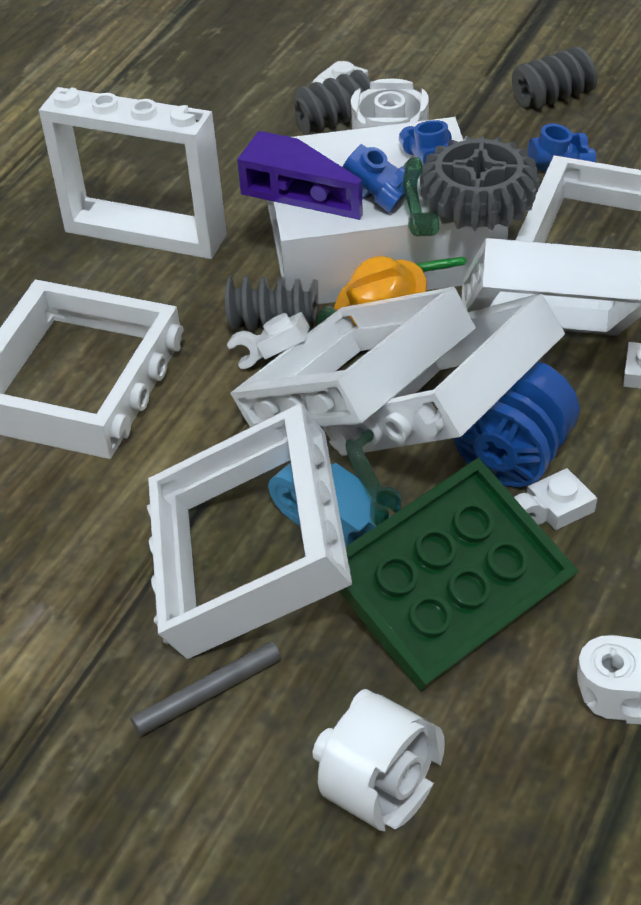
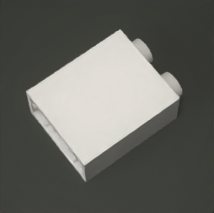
[267,117,508,304]

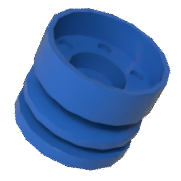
[453,361,580,487]

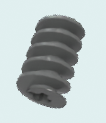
[512,47,597,109]
[294,70,371,135]
[225,275,318,332]

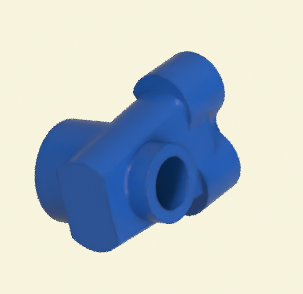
[399,120,452,166]
[528,124,596,172]
[342,144,417,213]

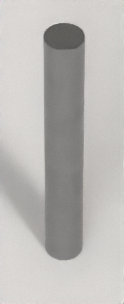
[130,641,281,737]

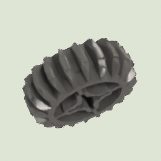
[420,135,539,232]

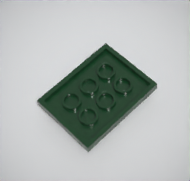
[339,457,579,692]

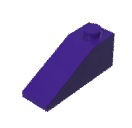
[237,131,363,220]

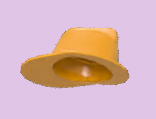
[334,256,427,326]

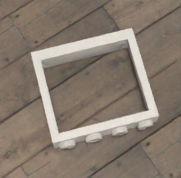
[39,87,227,259]
[515,155,641,243]
[461,238,641,335]
[0,279,184,459]
[230,286,476,428]
[322,293,565,456]
[147,403,352,659]

